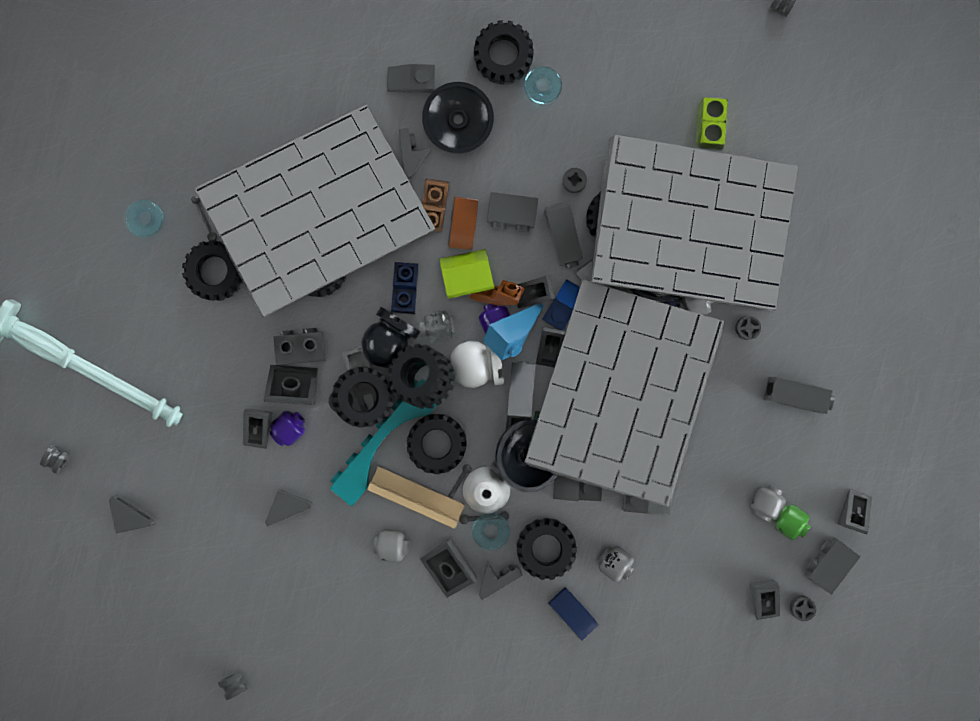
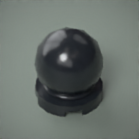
[361,307,421,368]

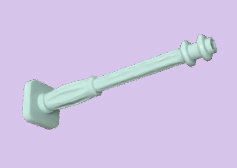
[0,299,183,427]

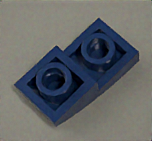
[391,262,418,314]
[548,587,599,641]

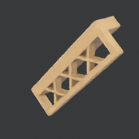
[367,466,465,529]

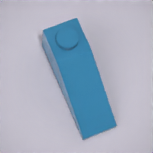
[483,303,544,361]

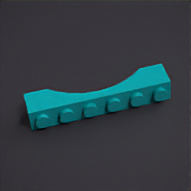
[330,378,443,507]

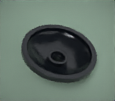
[422,82,494,154]
[495,420,557,492]

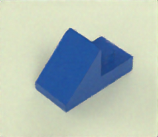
[542,279,580,331]

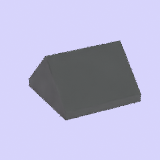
[264,365,318,405]
[420,538,477,598]

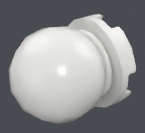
[449,341,504,388]

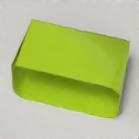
[696,97,728,150]

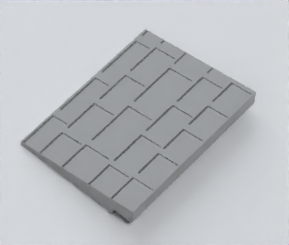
[194,105,435,318]
[591,135,798,311]
[525,280,724,507]

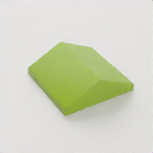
[439,249,495,299]

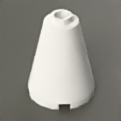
[463,467,510,514]

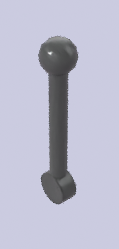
[191,195,217,240]
[448,464,472,498]
[460,511,509,524]

